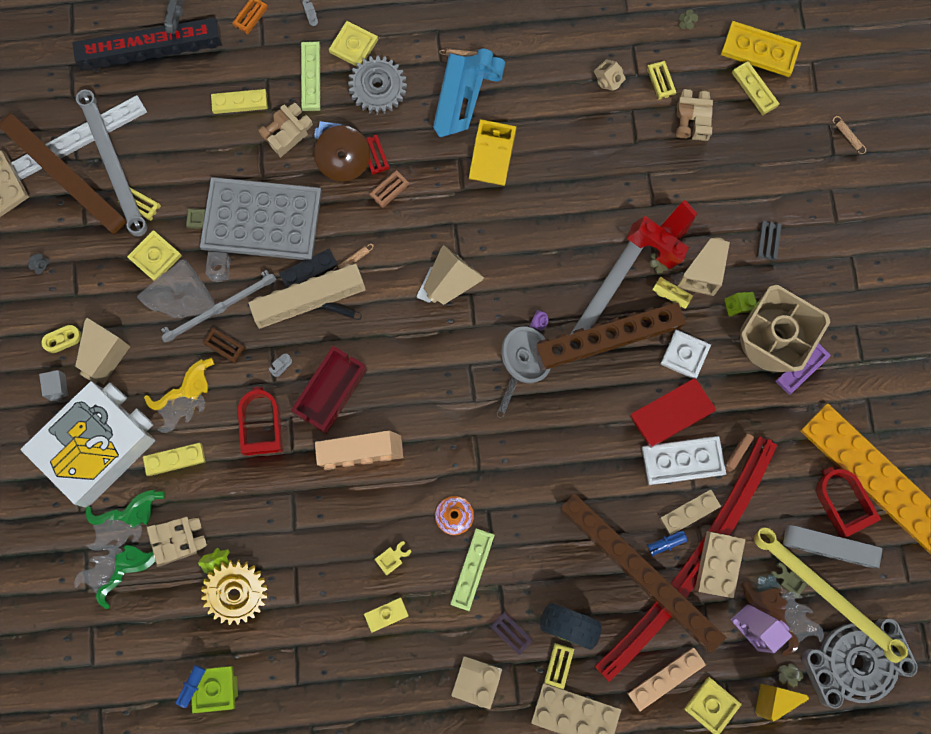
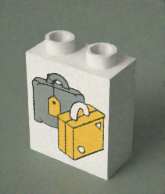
[20,381,156,508]

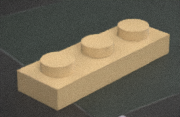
[659,490,721,536]

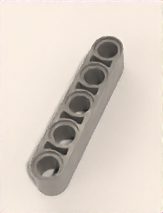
[783,525,883,569]

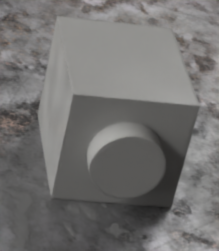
[39,370,68,401]

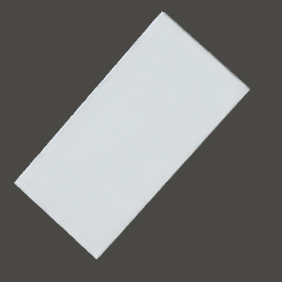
[642,436,726,486]

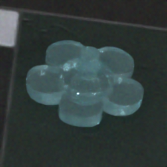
[757,575,780,592]

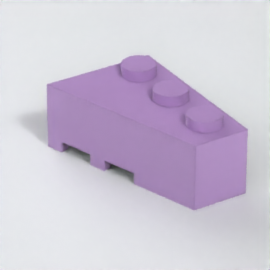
[731,604,792,653]

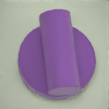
[529,310,548,331]

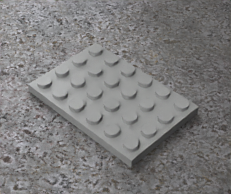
[200,177,322,260]

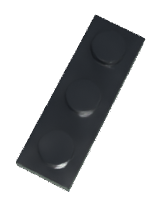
[279,249,338,288]

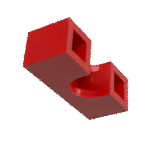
[626,216,689,269]

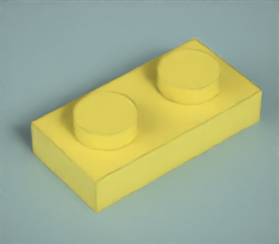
[653,277,693,309]

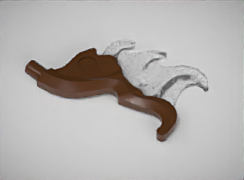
[741,581,824,656]

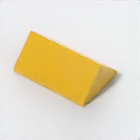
[755,684,809,722]

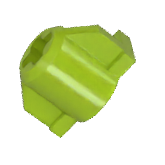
[198,548,230,574]

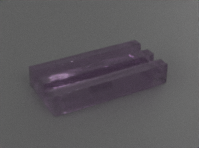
[490,612,533,655]

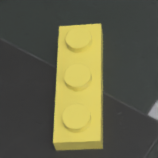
[732,61,779,116]
[211,89,268,114]
[143,443,206,476]

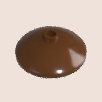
[314,125,370,182]

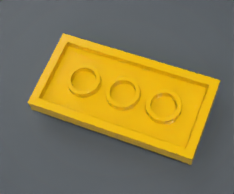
[721,21,801,77]

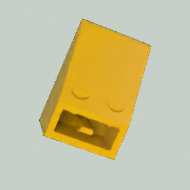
[469,119,516,186]

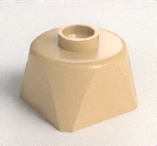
[740,285,830,372]

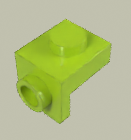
[725,292,756,316]

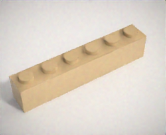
[248,264,366,329]

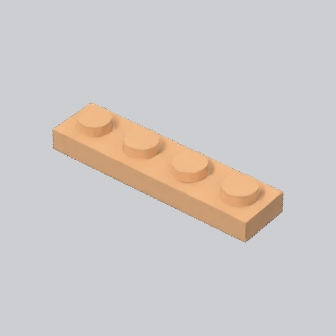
[627,647,706,711]

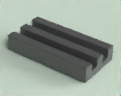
[757,221,782,261]

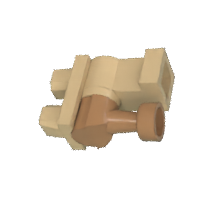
[676,89,713,141]
[258,103,313,158]

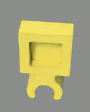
[375,541,412,575]

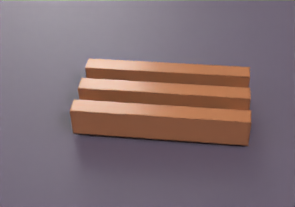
[370,170,409,208]
[725,434,754,472]

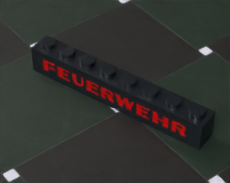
[72,17,223,70]

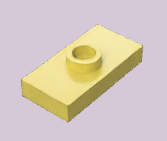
[364,598,409,633]

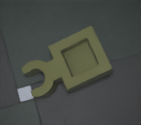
[770,563,807,598]

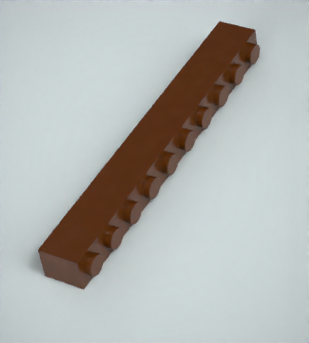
[561,494,727,654]

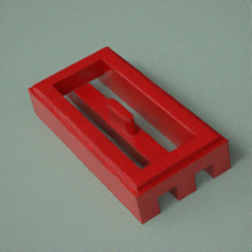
[366,134,389,175]

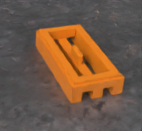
[232,0,268,34]

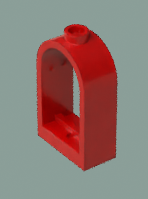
[238,387,283,456]
[816,466,881,538]

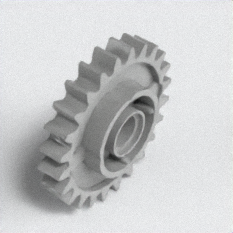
[348,55,407,115]

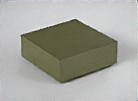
[186,209,206,229]

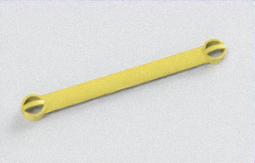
[754,528,908,663]

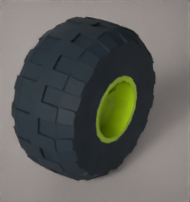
[539,603,602,650]

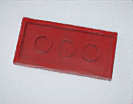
[630,378,717,448]

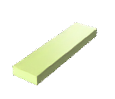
[301,42,320,111]
[450,529,494,611]

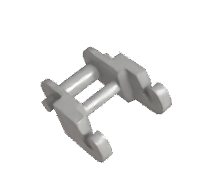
[302,0,318,26]
[269,354,292,377]

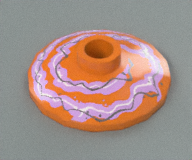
[435,496,474,535]

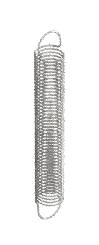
[497,376,518,418]

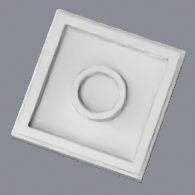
[660,329,711,379]

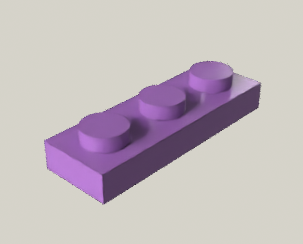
[775,343,831,395]

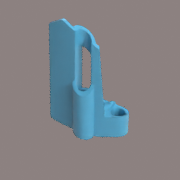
[433,49,505,137]

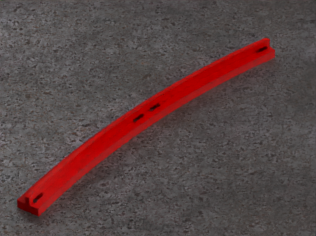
[595,436,777,682]

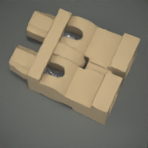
[147,517,207,567]

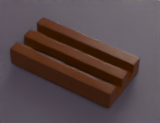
[203,327,246,364]

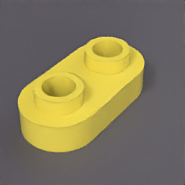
[42,325,81,353]

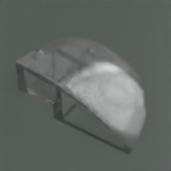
[137,259,216,318]

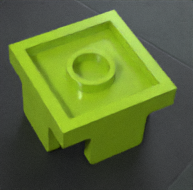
[190,666,238,713]

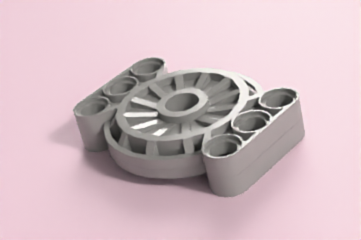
[801,619,918,708]

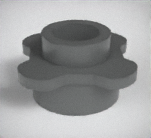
[28,253,49,274]

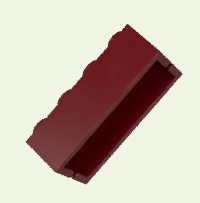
[290,346,368,434]

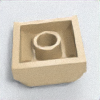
[451,656,502,709]

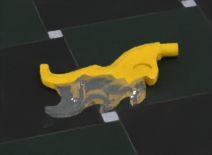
[144,358,215,433]

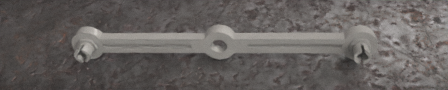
[161,270,276,342]

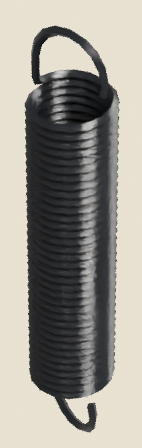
[321,302,362,320]

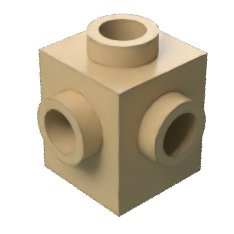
[594,60,626,91]

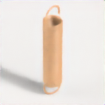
[439,49,477,57]
[833,116,866,154]
[333,244,373,271]

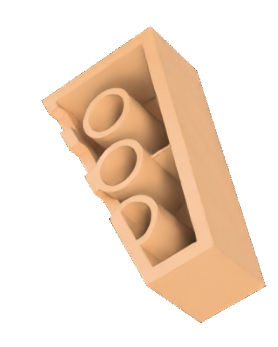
[315,431,403,470]

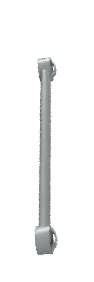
[76,89,148,236]
[558,241,643,354]

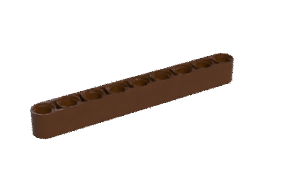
[0,112,127,235]

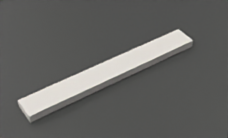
[11,95,147,180]

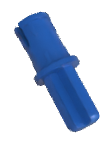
[647,531,687,557]
[176,665,206,708]

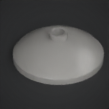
[501,327,551,383]

